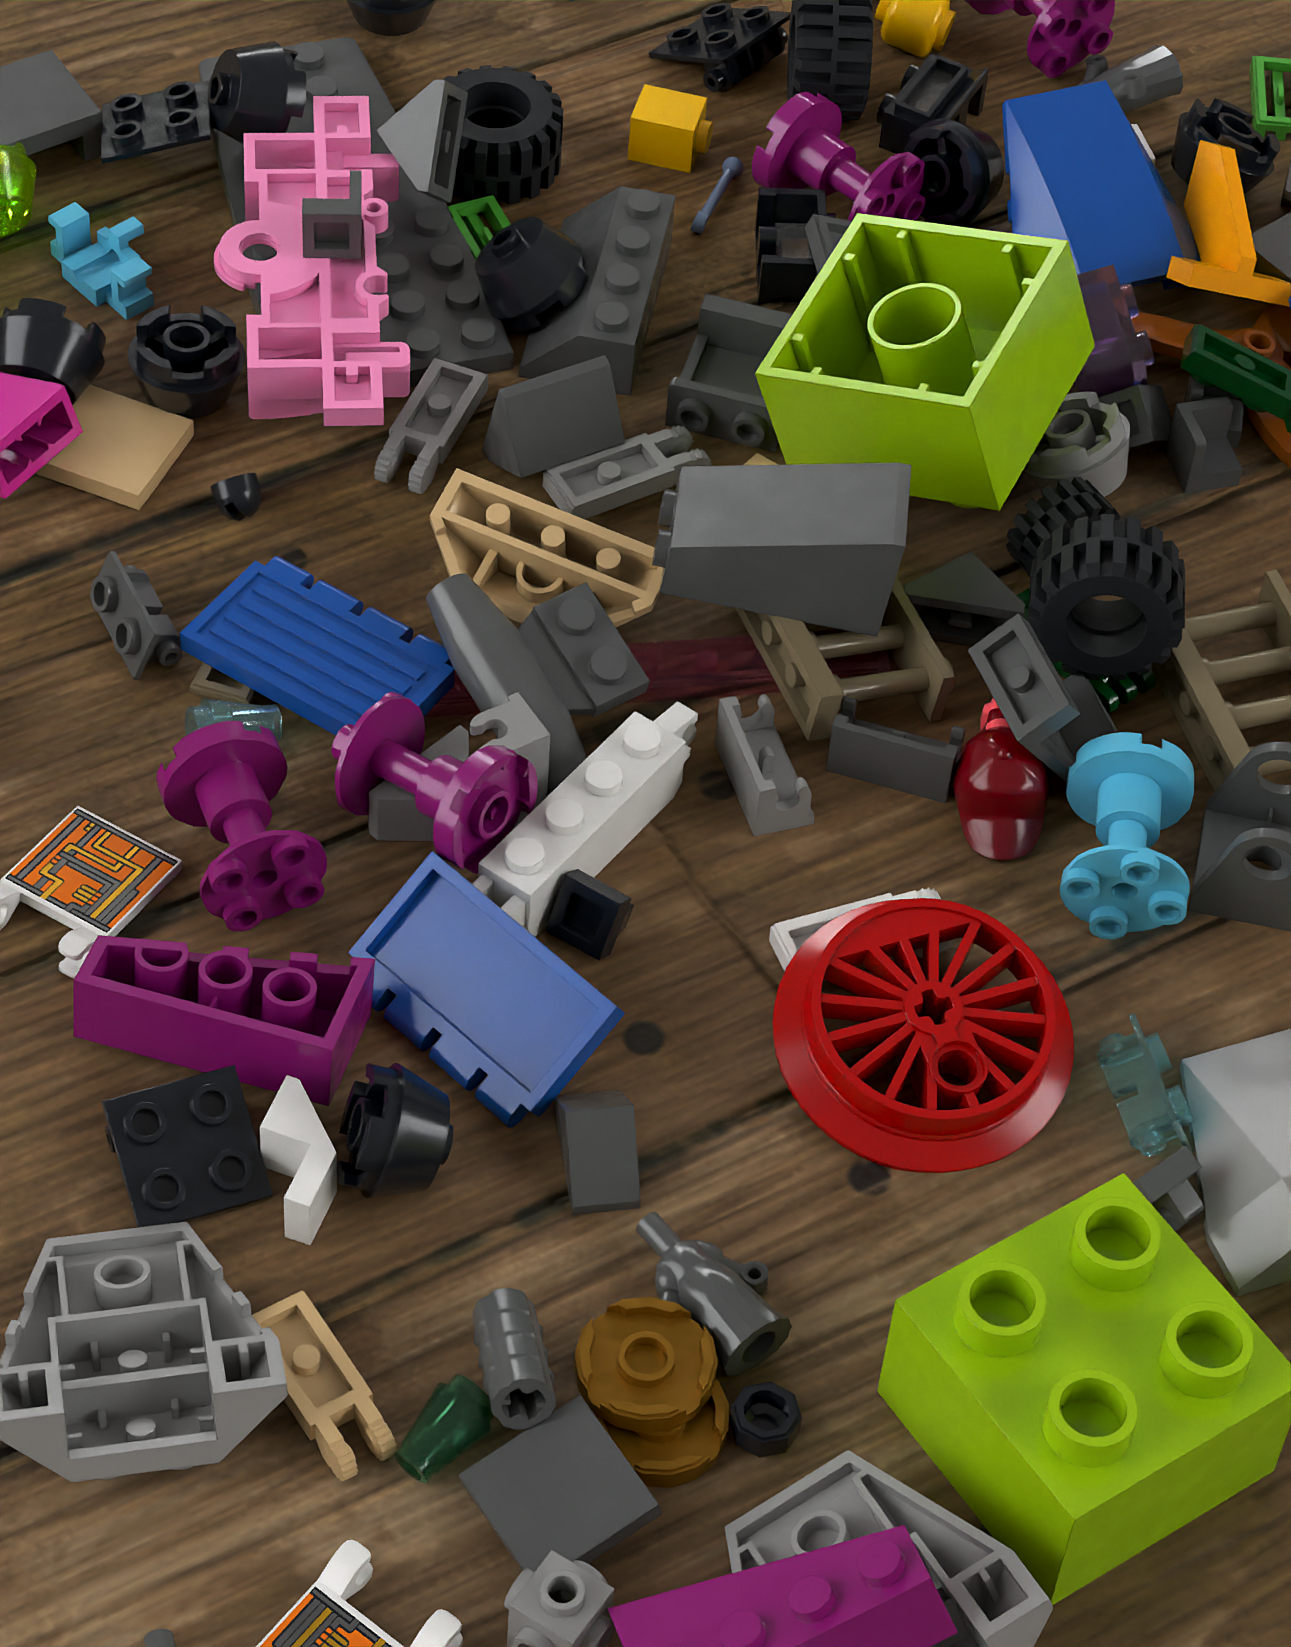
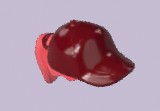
[953,698,1049,861]

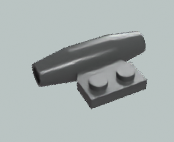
[426,573,650,796]

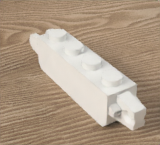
[472,701,698,936]

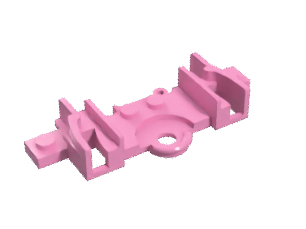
[214,96,410,426]

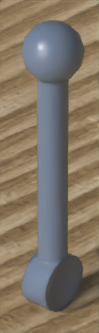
[690,157,743,235]

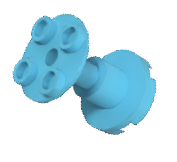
[1059,732,1195,940]

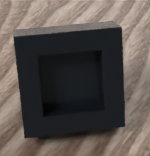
[545,869,634,960]

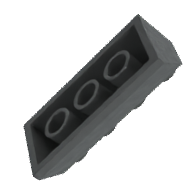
[518,186,676,396]

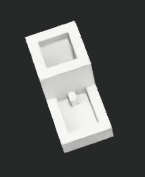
[260,1075,337,1245]

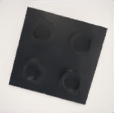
[649,3,791,92]
[101,80,215,164]
[101,1065,273,1228]

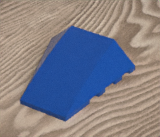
[1002,80,1201,298]

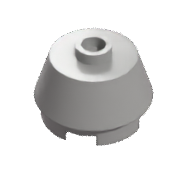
[1023,392,1130,497]

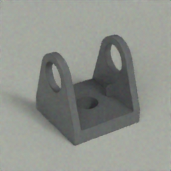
[1188,742,1291,932]

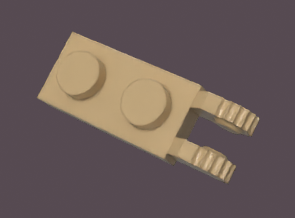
[252,1290,398,1481]

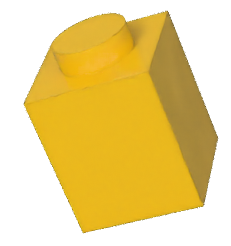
[628,84,713,173]

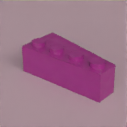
[73,935,375,1106]
[608,1525,958,1647]

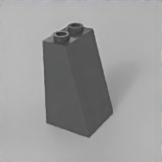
[652,463,911,637]

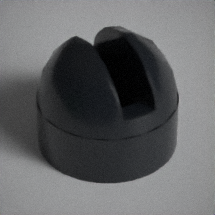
[210,473,262,521]

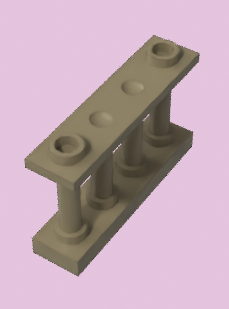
[1151,569,1291,791]
[735,577,955,741]

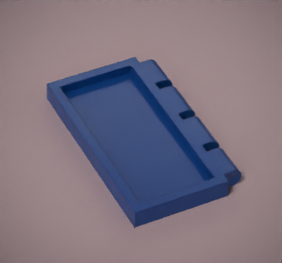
[180,556,455,735]
[348,851,625,1128]

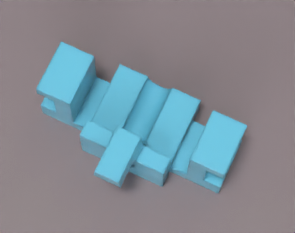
[48,202,154,320]

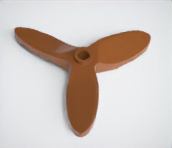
[1103,303,1291,468]

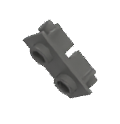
[90,551,183,680]

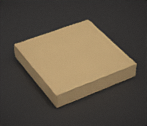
[35,385,194,511]

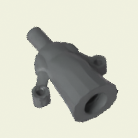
[1078,45,1183,113]
[636,1212,792,1376]

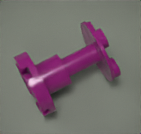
[965,0,1115,79]
[752,91,926,221]
[331,692,538,874]
[156,721,327,932]

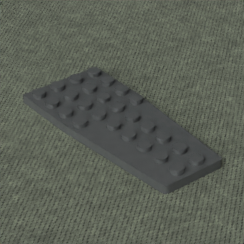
[199,37,514,387]

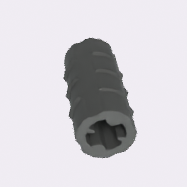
[472,1288,556,1430]

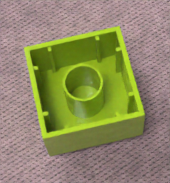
[755,213,1095,511]
[877,1173,1291,1605]

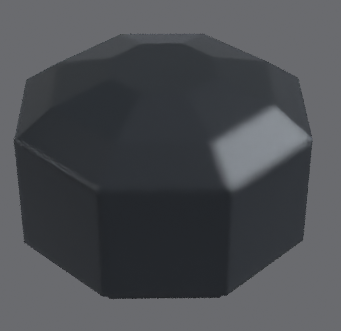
[729,1381,802,1458]

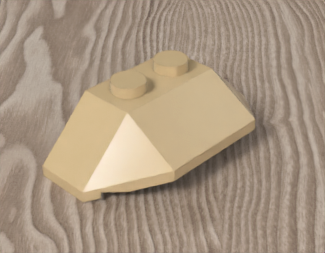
[430,468,663,628]

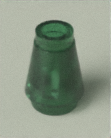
[394,1374,495,1484]

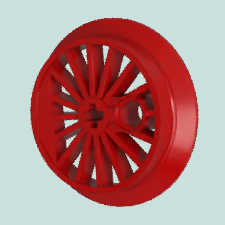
[772,898,1074,1173]

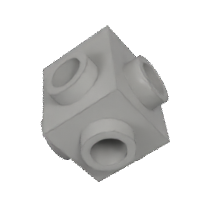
[504,1550,616,1647]

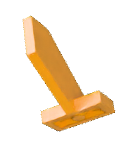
[1166,140,1291,307]

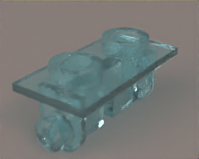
[1097,1013,1195,1156]

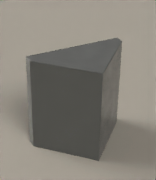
[482,355,625,478]

